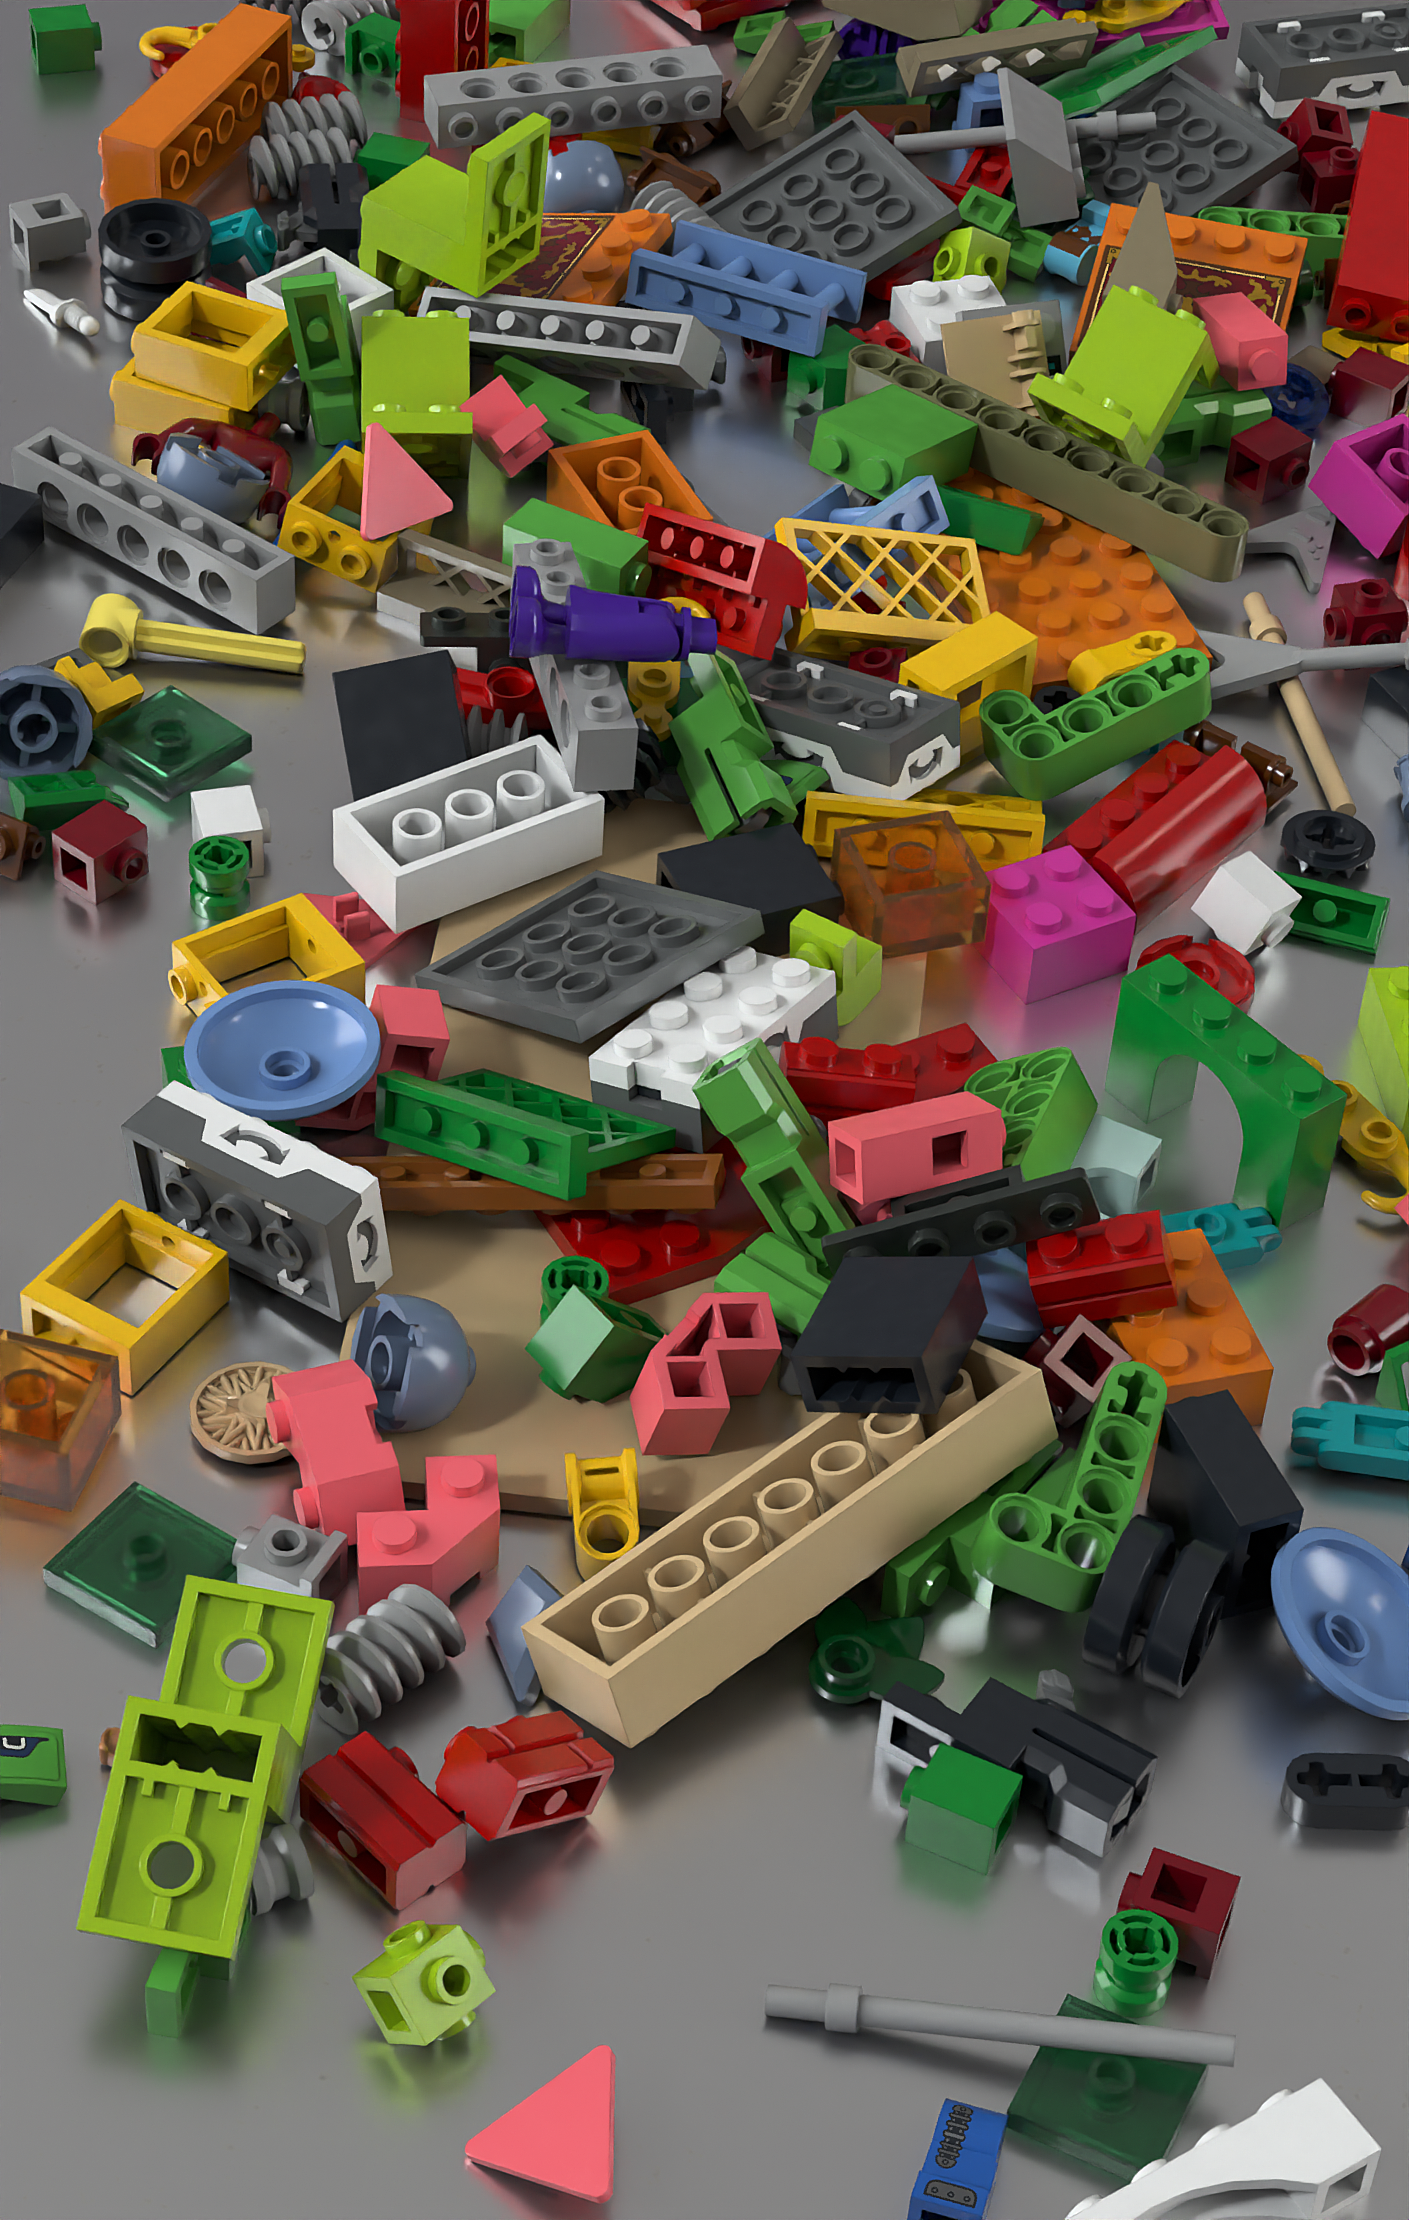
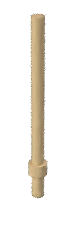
[1243,592,1356,817]

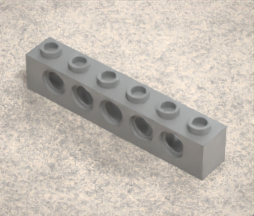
[424,45,723,149]
[416,286,721,391]
[11,426,295,636]
[510,539,638,792]

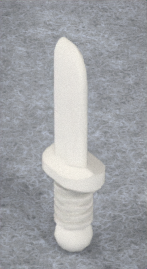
[24,289,100,337]

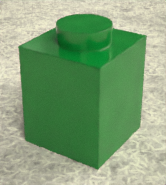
[29,4,102,75]
[353,132,430,191]
[900,1742,1023,1875]

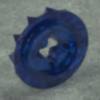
[1260,363,1329,432]

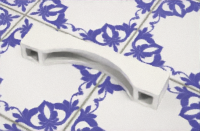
[1065,2078,1382,2220]

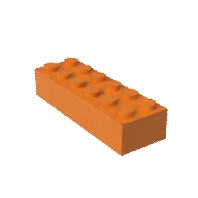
[98,3,293,215]

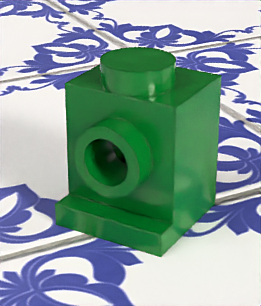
[345,12,400,87]

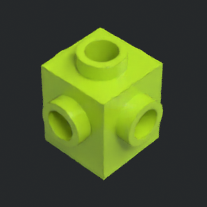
[932,227,1011,295]
[352,1920,496,2046]

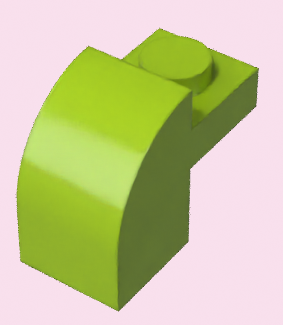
[790,908,882,1026]

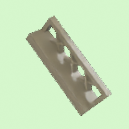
[723,16,844,151]
[895,18,1099,98]
[377,528,512,626]

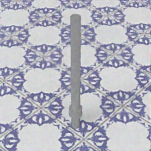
[894,110,1157,155]
[765,1983,1236,2067]

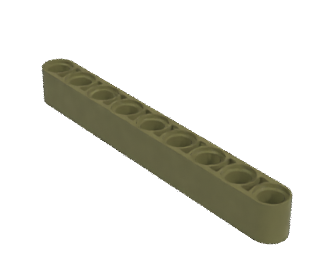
[844,344,1249,583]

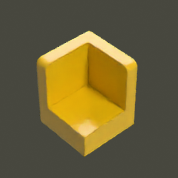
[54,656,145,738]

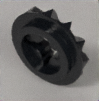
[1280,810,1376,880]

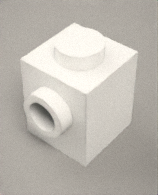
[191,785,271,878]
[1191,850,1302,956]

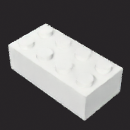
[333,734,605,934]

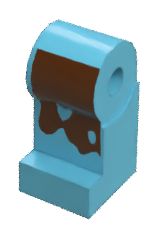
[1043,199,1110,286]

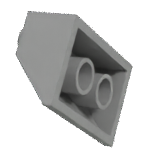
[997,67,1086,228]

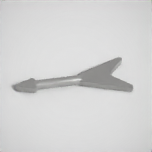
[1245,503,1337,594]
[1196,630,1409,700]

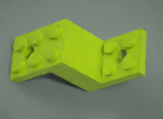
[358,112,551,313]
[1027,285,1221,468]
[361,309,473,479]
[76,1575,335,1961]

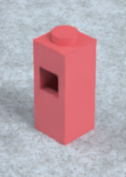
[1192,292,1288,391]
[828,1091,1007,1205]

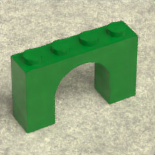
[1104,953,1347,1232]

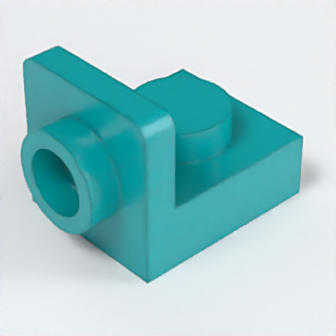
[209,207,278,277]

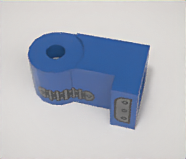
[907,2098,1009,2220]

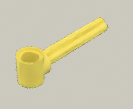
[79,593,306,674]

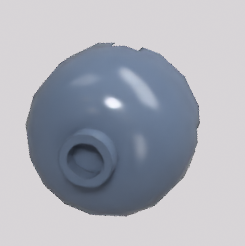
[543,140,625,213]
[157,432,270,526]
[0,665,92,781]
[350,1293,476,1433]

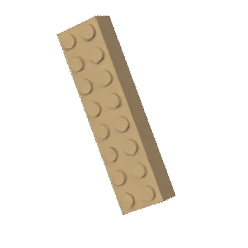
[521,1339,1059,1748]

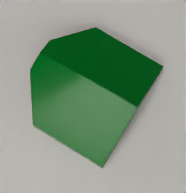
[8,770,129,831]

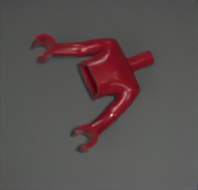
[131,412,294,530]

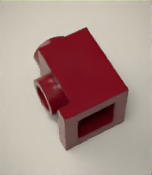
[1116,1847,1241,1980]

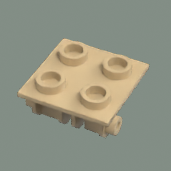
[940,309,1050,417]

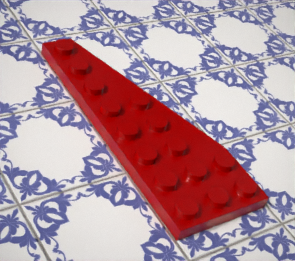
[533,1022,998,1305]

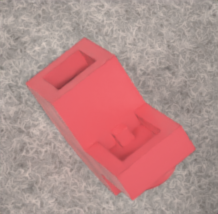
[459,375,554,478]

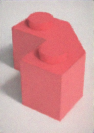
[295,984,450,1131]
[629,1292,782,1455]
[266,1359,406,1546]
[357,1454,500,1616]

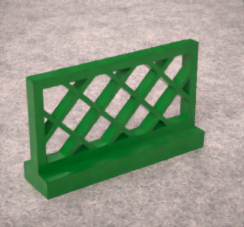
[1037,25,1218,120]
[374,1068,676,1201]

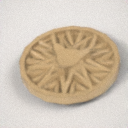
[189,1361,294,1464]

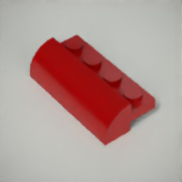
[637,502,808,661]
[1041,739,1267,936]

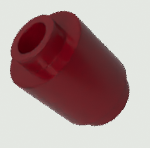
[1327,1284,1409,1376]

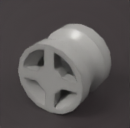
[258,377,310,431]
[250,1823,314,1916]

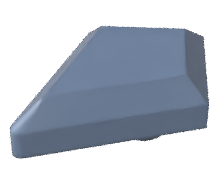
[485,1565,564,1707]

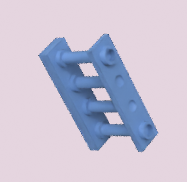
[625,220,867,357]
[763,475,950,610]

